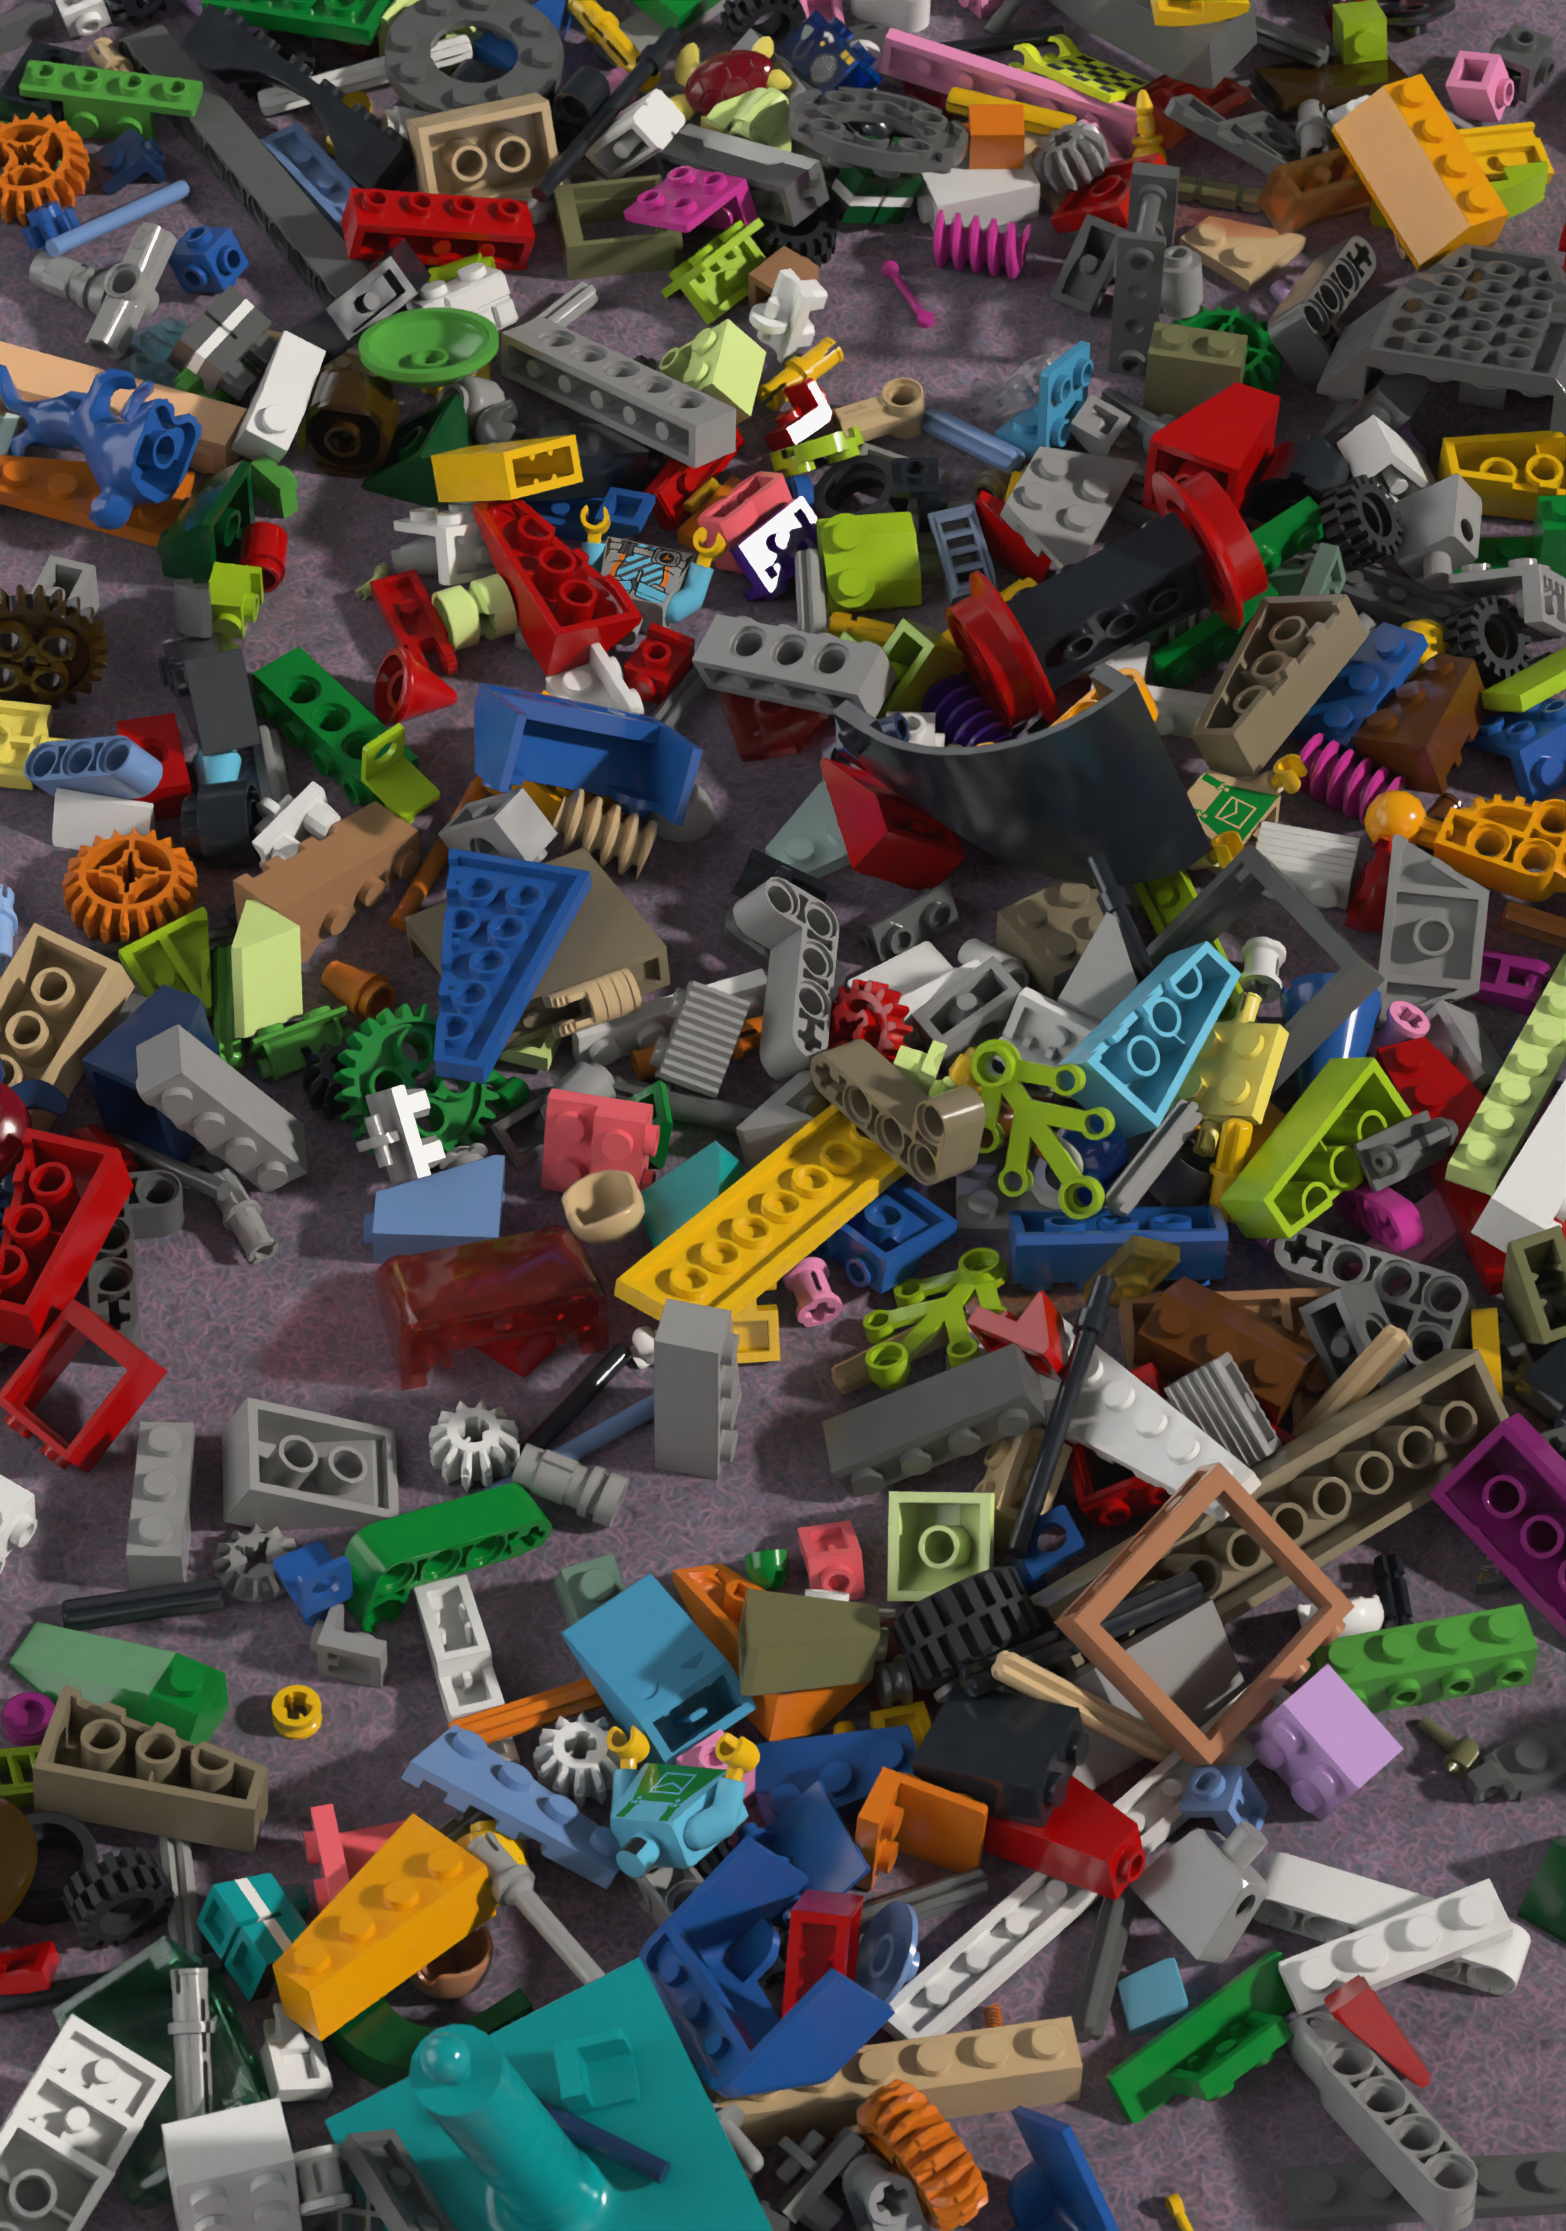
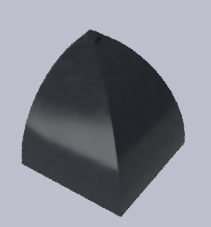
[832,662,1213,885]

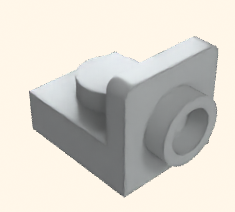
[310,1604,388,1689]

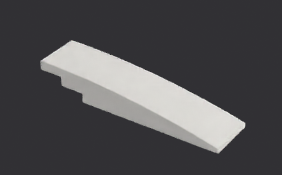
[0,2014,171,2231]

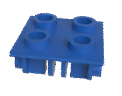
[736,1780,871,1931]

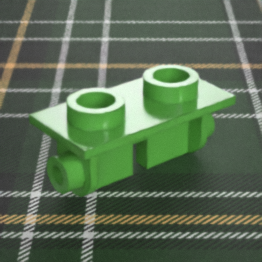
[247,1005,354,1081]

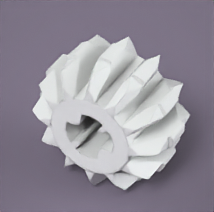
[429,1399,520,1492]
[533,1711,620,1810]

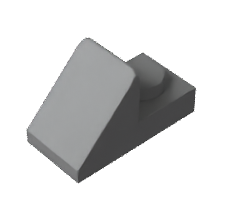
[736,1069,827,1168]

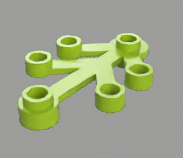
[971,1039,1115,1220]
[862,1247,1009,1390]

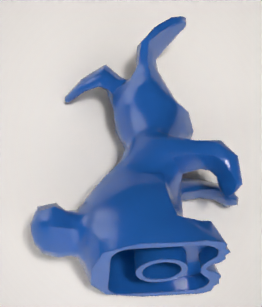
[0,364,202,530]

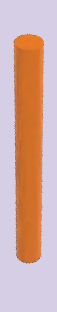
[389,780,488,931]

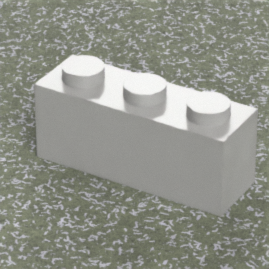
[126,1421,198,1590]

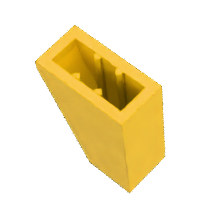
[431,434,583,502]

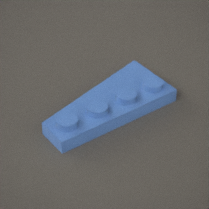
[400,1724,623,1890]

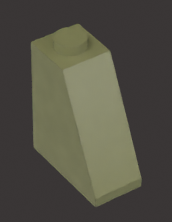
[1501,1225,1566,1344]
[738,1589,889,1696]

